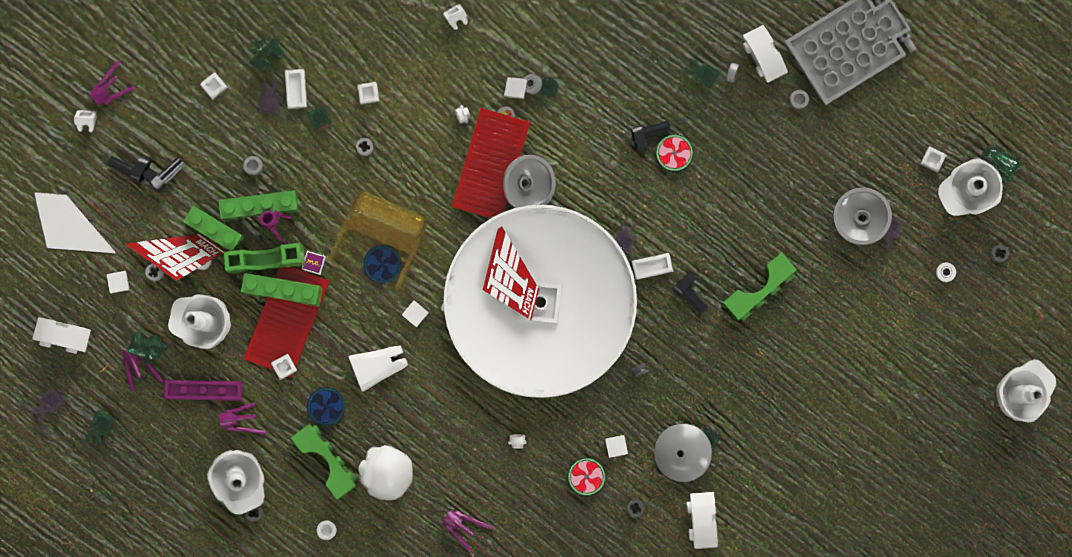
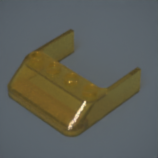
[328,192,427,291]

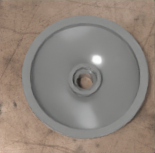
[503,155,556,208]
[834,188,892,245]
[654,424,712,482]

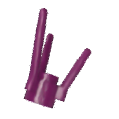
[90,61,135,105]
[258,210,293,245]
[122,346,163,391]
[220,403,267,435]
[443,510,493,552]

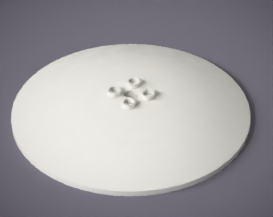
[444,205,637,398]

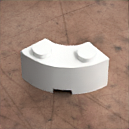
[743,25,788,82]
[33,317,91,354]
[687,492,718,549]

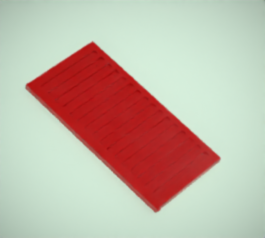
[452,108,530,218]
[243,267,330,378]

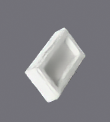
[285,69,307,109]
[631,253,673,280]

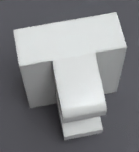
[443,4,467,30]
[74,110,97,132]

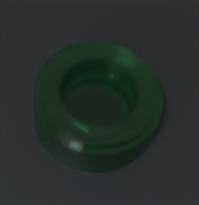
[540,77,558,97]

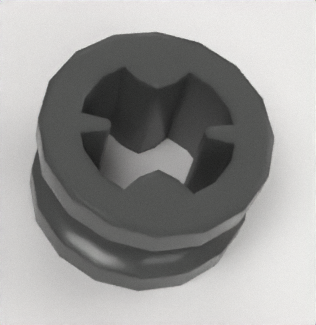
[990,245,1009,263]
[630,363,649,378]
[627,500,644,517]
[245,506,263,522]

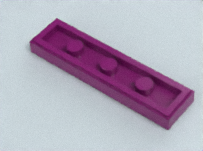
[164,380,242,401]

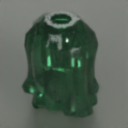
[980,146,1021,183]

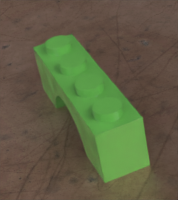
[219,190,299,222]
[224,243,305,274]
[723,252,797,321]
[241,273,323,307]
[291,424,357,500]

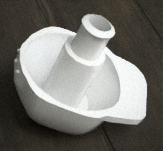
[938,159,1003,216]
[168,295,231,349]
[996,360,1056,422]
[358,445,413,500]
[207,450,264,514]

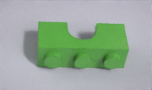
[183,206,245,251]

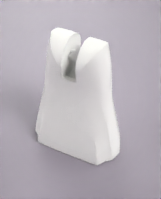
[348,346,408,392]

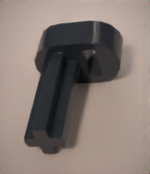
[630,120,671,153]
[107,155,151,184]
[142,157,185,193]
[671,271,708,315]

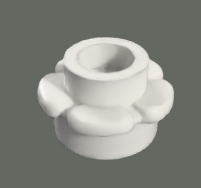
[455,105,470,124]
[508,434,527,448]

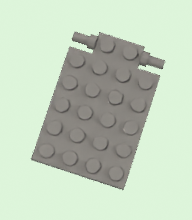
[784,0,917,106]

